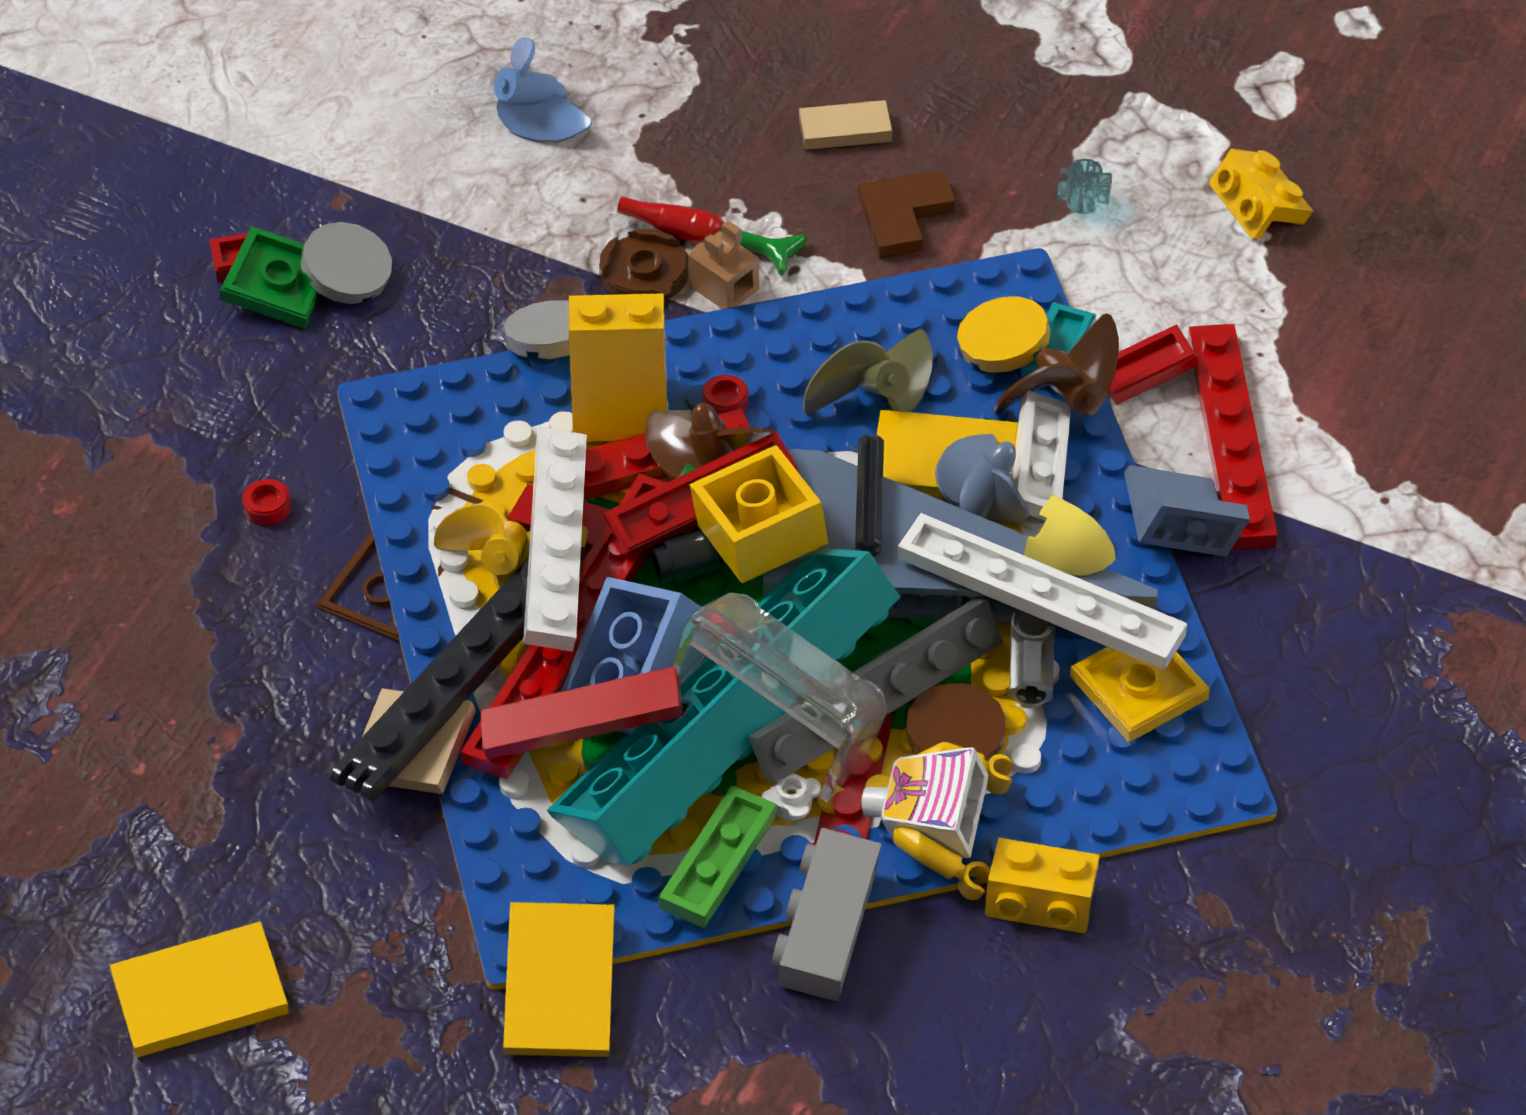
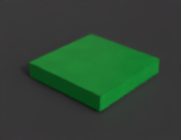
[219,226,321,329]

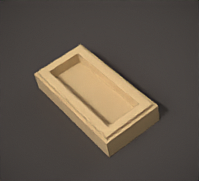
[799,100,892,150]

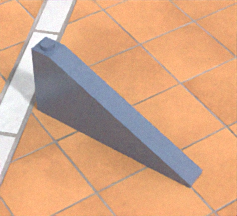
[763,449,1158,622]

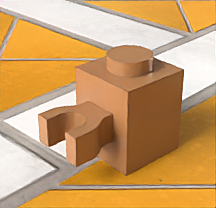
[688,220,759,309]

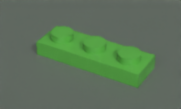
[659,785,777,928]

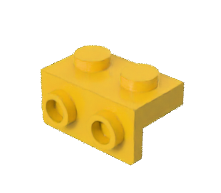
[1209,149,1313,239]
[985,837,1100,933]

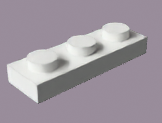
[1012,390,1071,521]

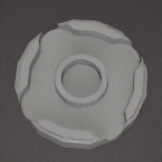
[301,222,392,304]
[503,300,570,359]

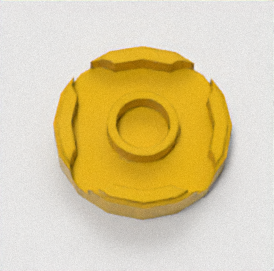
[957,296,1051,372]

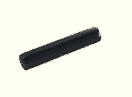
[855,435,884,556]

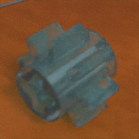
[1057,159,1112,214]

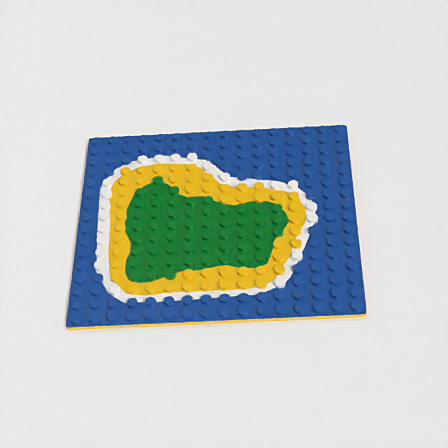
[337,248,1277,990]

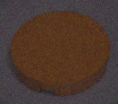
[599,229,689,301]
[906,683,1006,761]

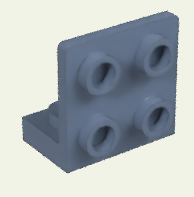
[1124,465,1250,557]

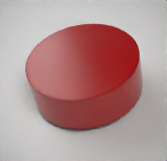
[702,375,749,414]
[242,479,291,526]

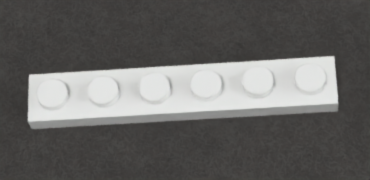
[523,427,587,652]
[898,513,1187,670]

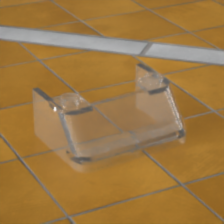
[671,593,887,803]

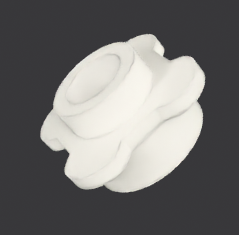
[762,772,821,821]

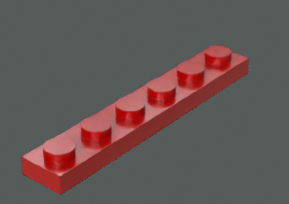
[1187,324,1278,550]

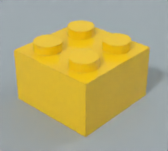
[690,445,828,583]

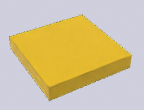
[1070,647,1210,743]

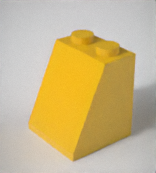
[569,294,667,441]

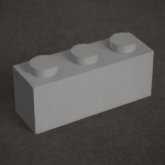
[771,827,881,1002]

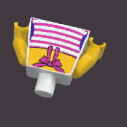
[862,742,1013,900]

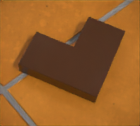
[858,170,956,258]

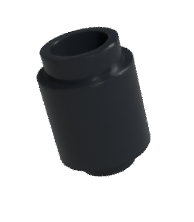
[650,529,725,586]

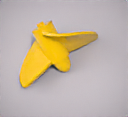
[434,503,588,588]

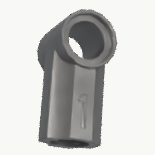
[1009,609,1056,708]

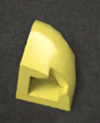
[1024,494,1116,576]

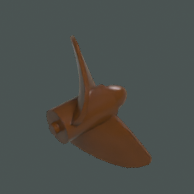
[993,313,1119,416]
[645,403,774,480]

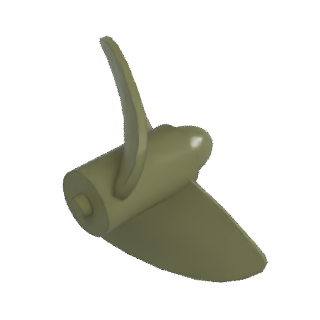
[803,329,933,414]

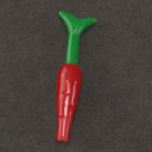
[617,196,807,276]

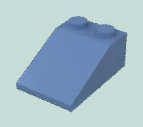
[560,577,714,735]

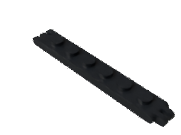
[330,546,586,801]

